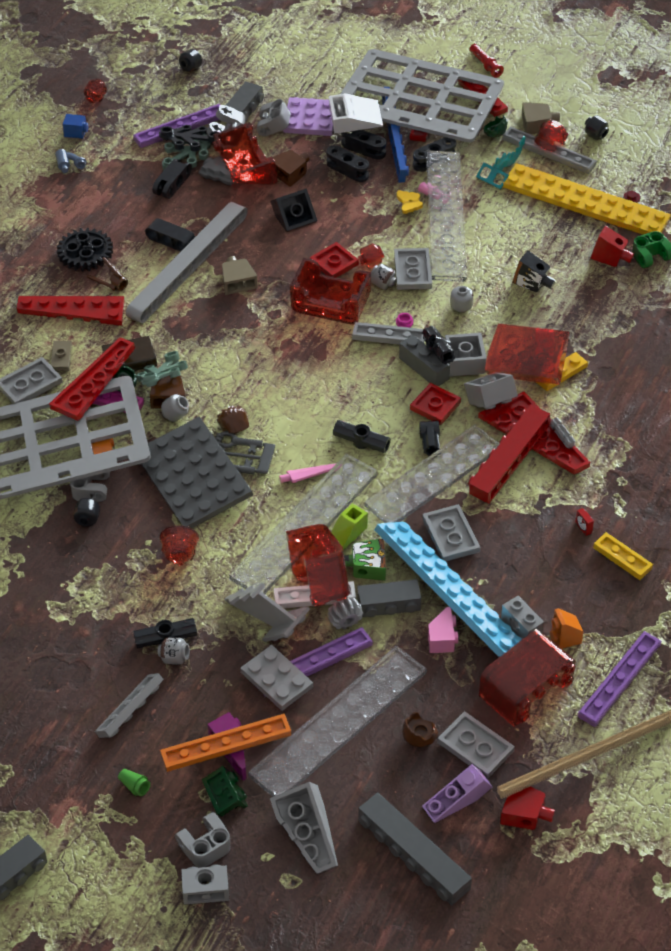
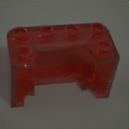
[290,258,371,325]
[286,524,350,606]
[479,629,576,727]

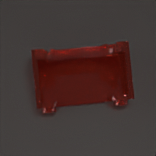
[212,122,278,185]

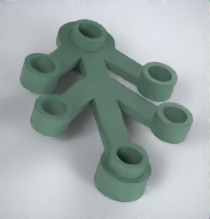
[162,134,211,171]
[136,351,188,387]

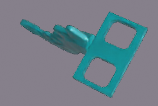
[476,136,526,190]

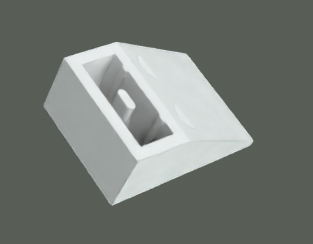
[329,94,383,134]

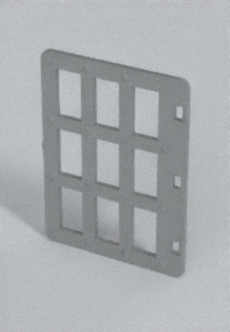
[341,49,504,142]
[0,376,151,500]

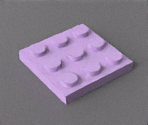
[283,97,333,136]

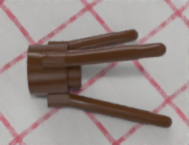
[87,257,128,291]

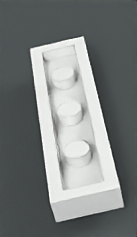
[274,581,356,608]

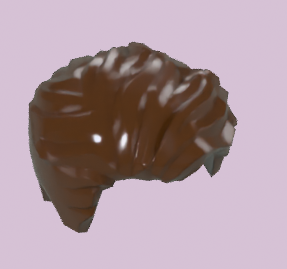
[217,406,249,434]
[402,712,438,747]

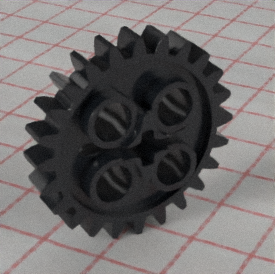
[57,228,113,272]

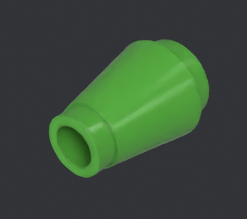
[118,769,150,796]

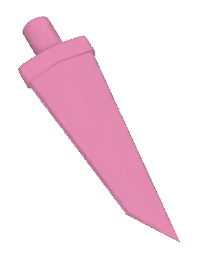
[279,463,342,483]

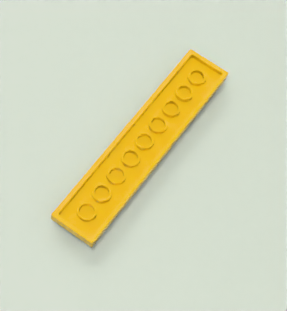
[502,163,671,235]

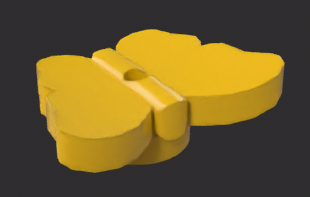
[396,190,423,214]

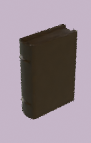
[101,336,157,371]

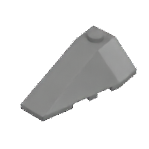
[270,782,338,874]

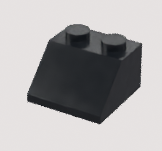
[270,188,318,231]

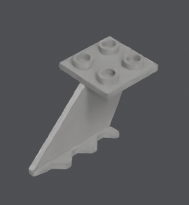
[224,582,310,642]

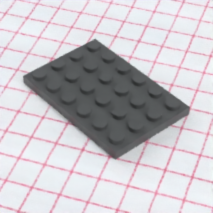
[141,416,253,532]

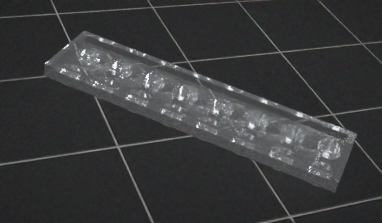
[365,425,499,523]

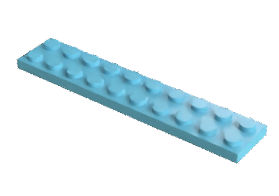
[374,522,530,659]

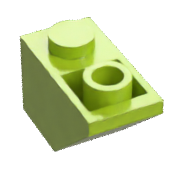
[327,503,368,551]

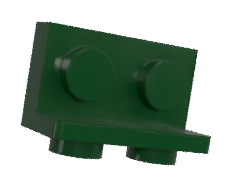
[202,766,248,817]

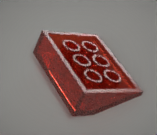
[485,323,570,385]

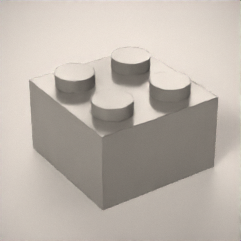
[445,333,487,376]
[464,372,518,409]

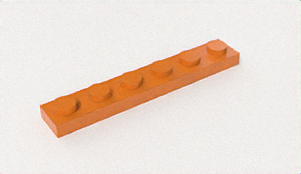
[160,713,291,772]

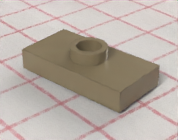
[51,341,72,371]

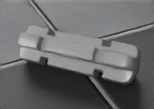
[550,417,576,448]

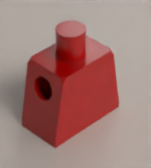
[590,226,634,267]
[500,786,555,830]

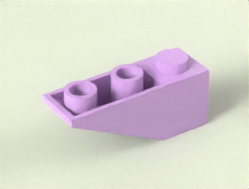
[422,764,492,823]

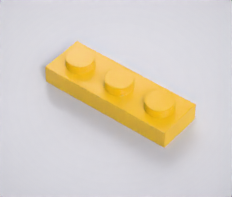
[535,352,588,391]
[593,532,653,580]

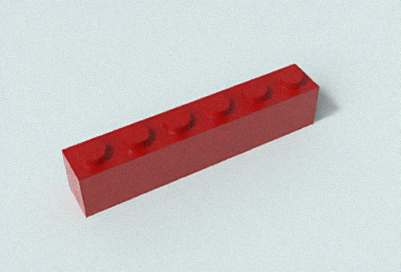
[468,404,550,504]

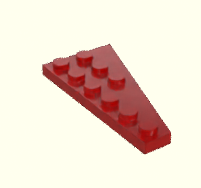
[478,391,590,475]

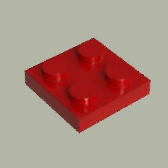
[310,242,359,280]
[410,383,461,425]

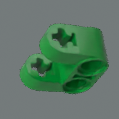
[632,231,671,268]

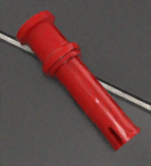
[469,43,504,78]

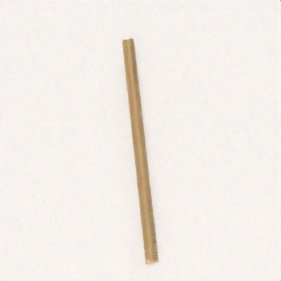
[497,710,671,799]

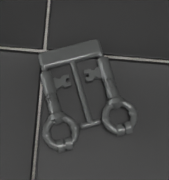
[215,431,275,475]

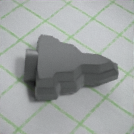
[199,156,236,186]

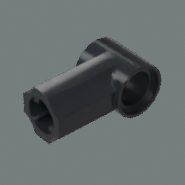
[419,421,440,456]

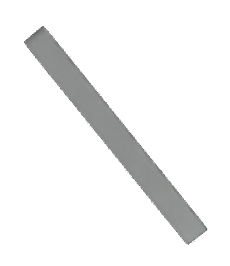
[126,202,247,323]

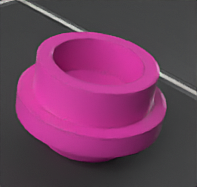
[396,313,414,328]

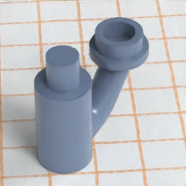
[55,149,87,173]

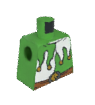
[341,538,386,580]

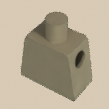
[521,102,560,134]
[222,256,258,295]

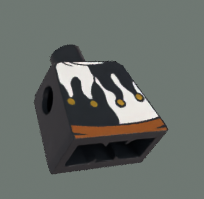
[512,250,556,292]

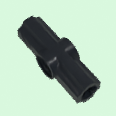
[422,325,455,364]
[333,420,391,453]
[133,618,197,649]

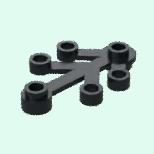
[159,125,221,152]

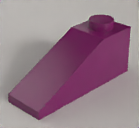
[208,712,247,781]

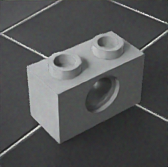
[501,595,544,646]
[181,865,229,905]

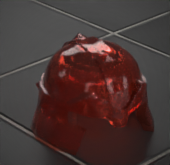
[534,120,569,152]
[159,525,199,565]

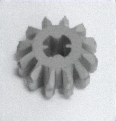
[328,597,363,630]

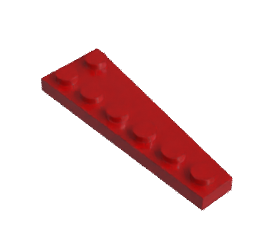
[17,296,125,326]
[49,337,135,421]

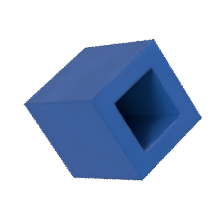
[62,114,89,139]

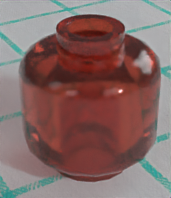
[84,78,107,103]
[358,243,385,269]

